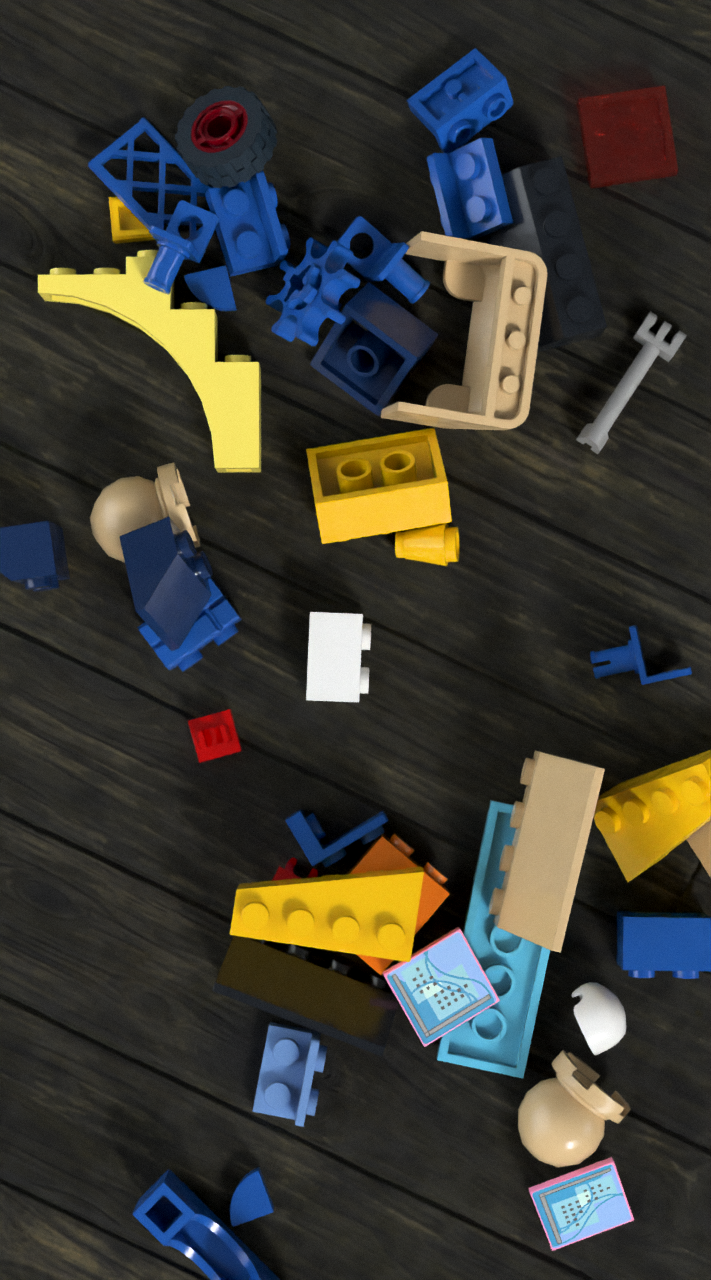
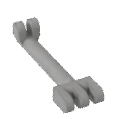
[576,311,687,454]

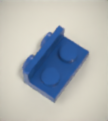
[406,48,514,153]
[427,138,513,240]
[205,170,290,277]

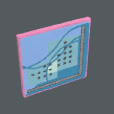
[382,927,500,1047]
[528,1157,634,1251]

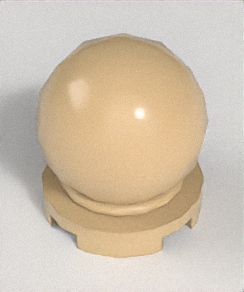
[90,462,200,563]
[518,1050,631,1168]

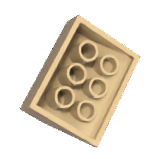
[489,750,605,953]

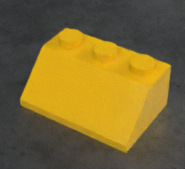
[306,428,452,544]

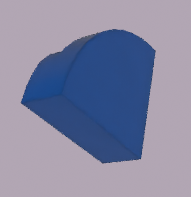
[184,265,237,311]
[230,1167,274,1227]

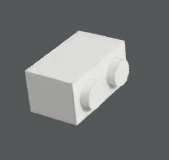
[306,612,371,702]

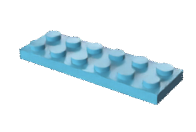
[436,800,550,1078]

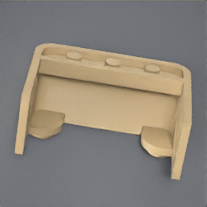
[381,231,547,430]

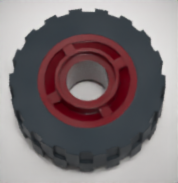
[175,86,277,188]

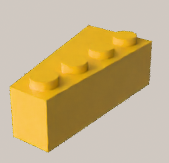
[593,750,711,882]
[230,867,424,962]

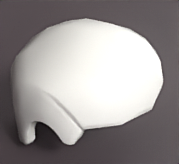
[572,982,626,1055]

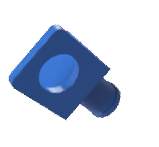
[143,200,219,295]
[337,216,430,303]
[590,625,692,685]

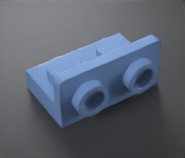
[252,1022,328,1127]

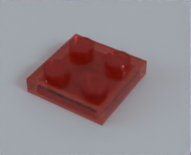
[577,85,678,189]

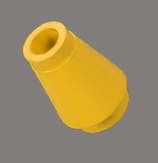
[395,523,460,566]

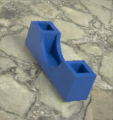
[132,1169,280,1280]

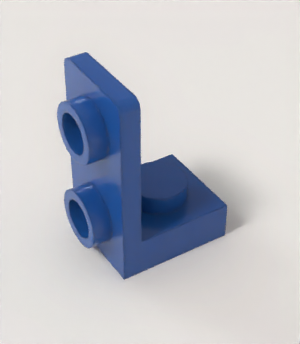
[285,809,389,867]

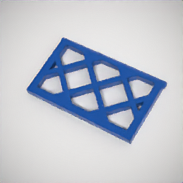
[88,117,212,240]

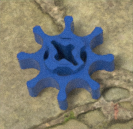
[266,237,360,346]

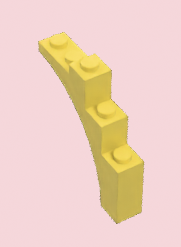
[38,250,261,473]

